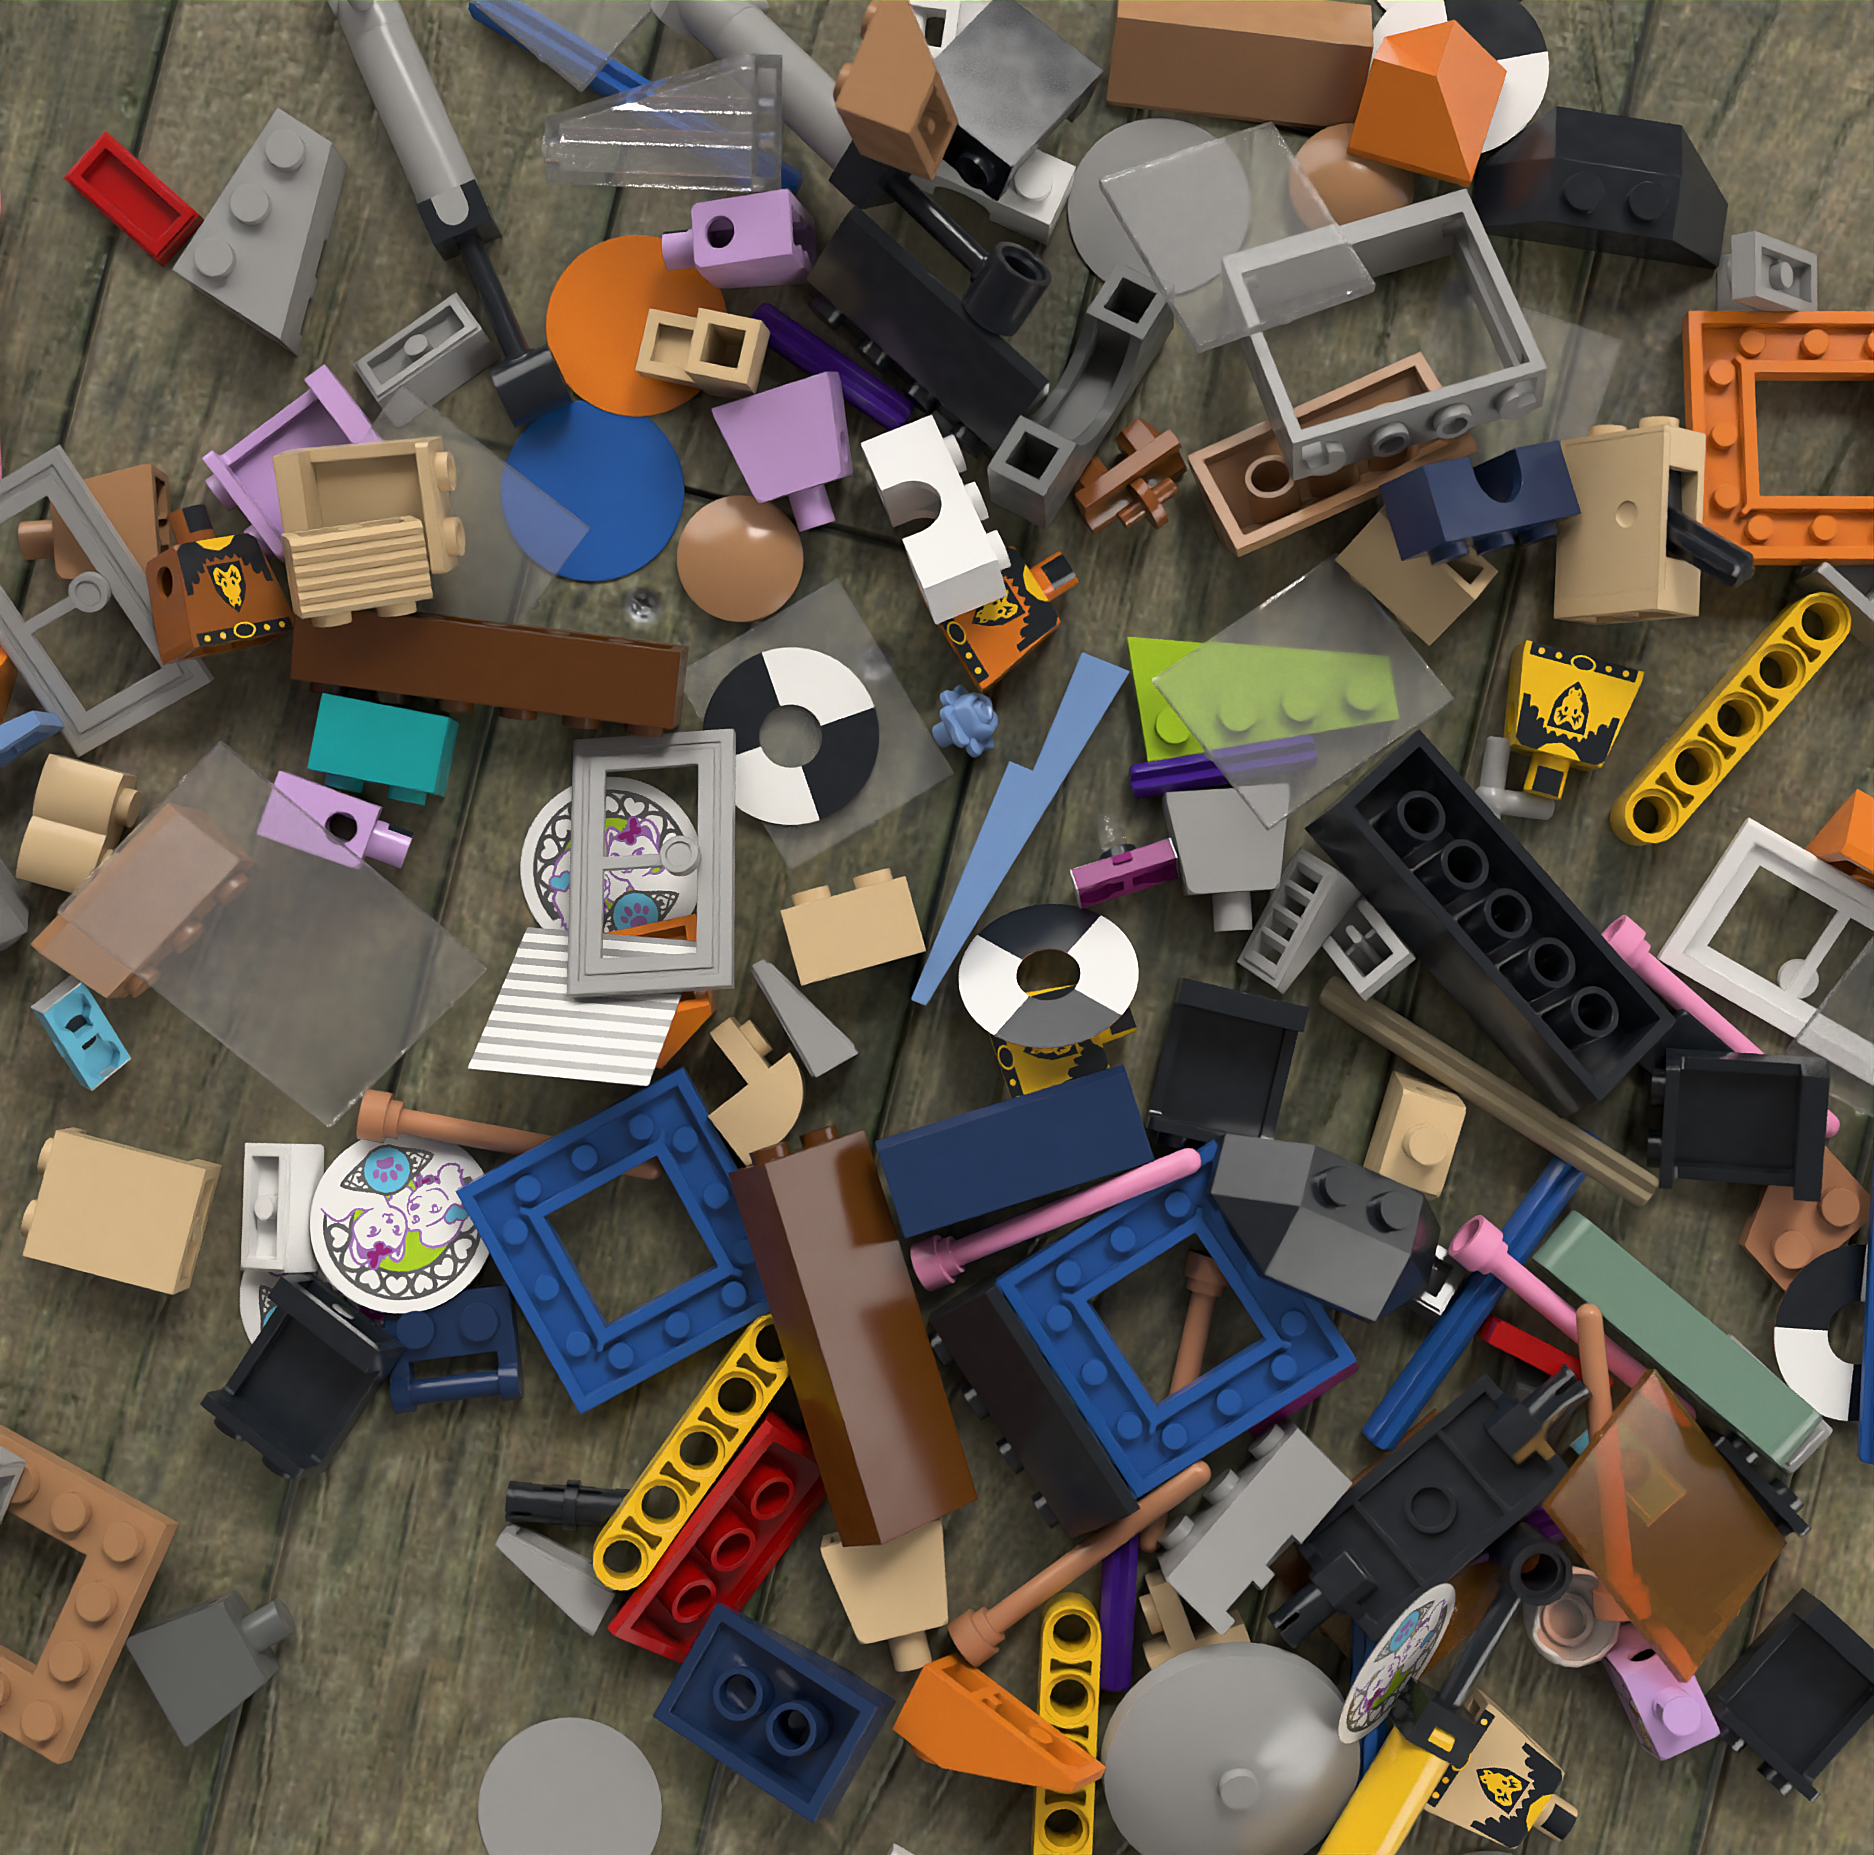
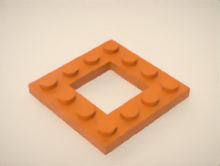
[1682,311,1874,566]

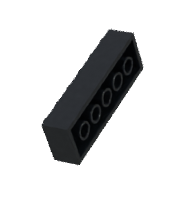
[1304,729,1677,1118]

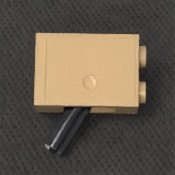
[1554,416,1756,625]

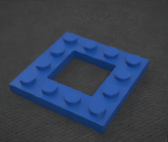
[455,1066,770,1415]
[996,1139,1357,1498]

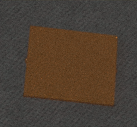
[1541,1369,1787,1683]

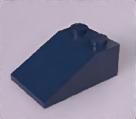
[653,1602,896,1823]

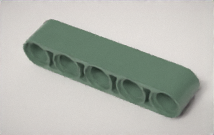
[1531,1210,1823,1468]

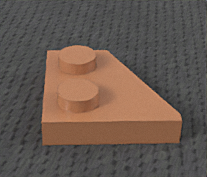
[1737,1146,1870,1293]

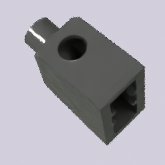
[125,1590,296,1748]

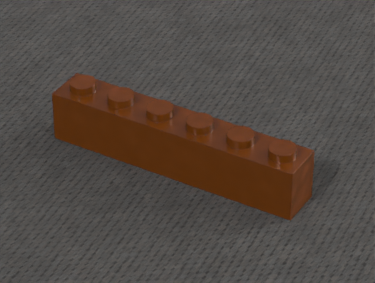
[290,607,689,737]

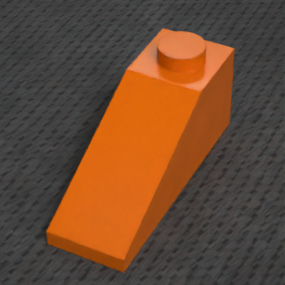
[892,1653,1107,1793]

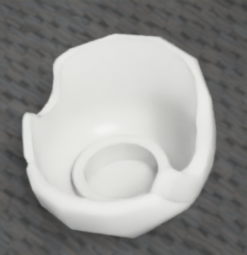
[1523,1566,1620,1668]

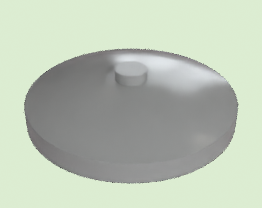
[1100,1642,1360,1855]

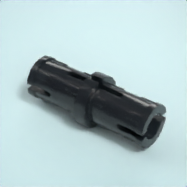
[505,1479,631,1532]

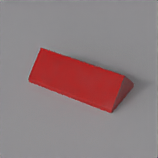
[607,1405,827,1664]

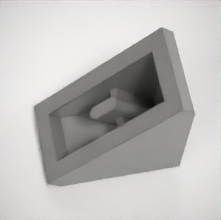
[1300,876,1416,1001]

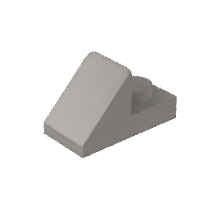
[1717,231,1817,311]

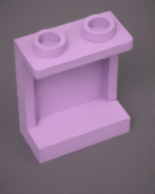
[202,364,385,563]

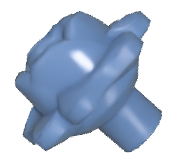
[932,685,999,758]

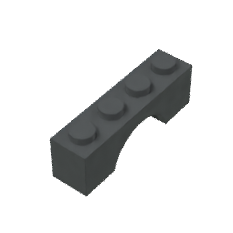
[987,262,1174,530]

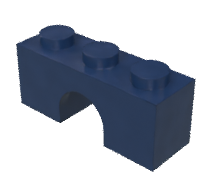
[1379,440,1581,566]

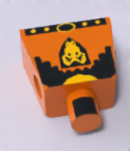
[918,546,1079,694]

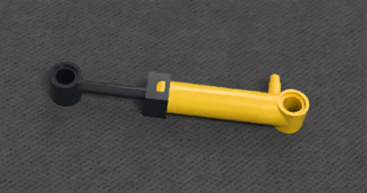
[1317,1522,1573,1855]

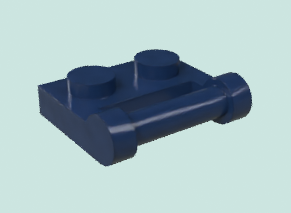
[383,1283,524,1414]

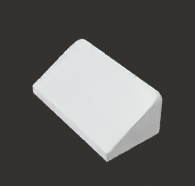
[241,1143,324,1273]

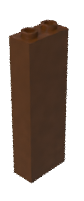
[728,1124,978,1547]

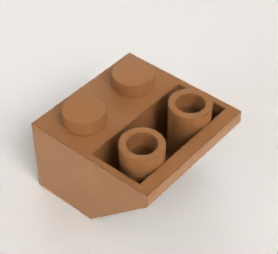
[833,0,959,181]

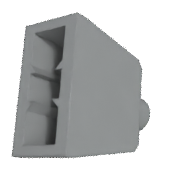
[1161,785,1289,932]

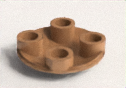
[1288,123,1415,235]
[677,495,804,623]

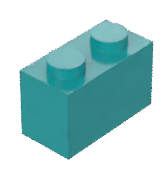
[307,693,459,806]

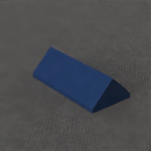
[875,1064,1155,1239]

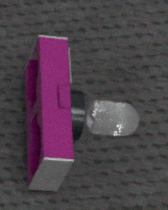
[1070,811,1180,909]

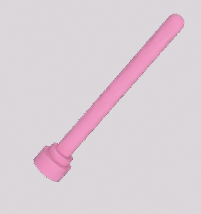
[1601,915,1840,1138]
[910,1148,1201,1292]
[1448,1215,1696,1428]

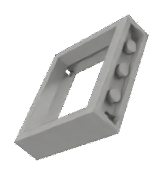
[1220,189,1547,481]

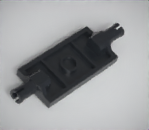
[1267,1363,1593,1649]

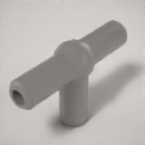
[1475,736,1555,820]

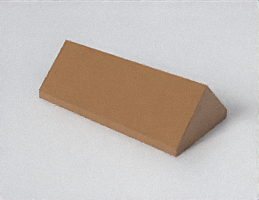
[1105,0,1374,130]
[1187,351,1477,557]

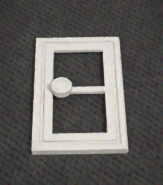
[1657,817,1874,1083]

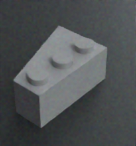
[172,108,348,356]
[1156,1418,1353,1636]

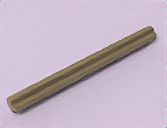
[1317,976,1659,1207]

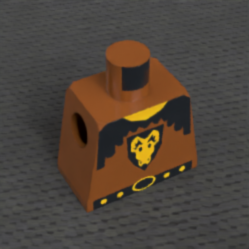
[146,504,295,665]

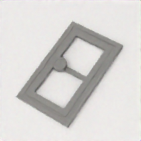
[0,445,214,757]
[567,729,736,998]

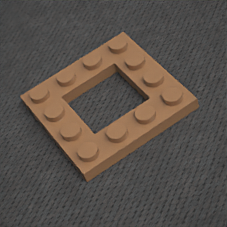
[0,1424,179,1764]

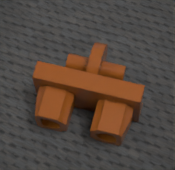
[1073,418,1187,535]

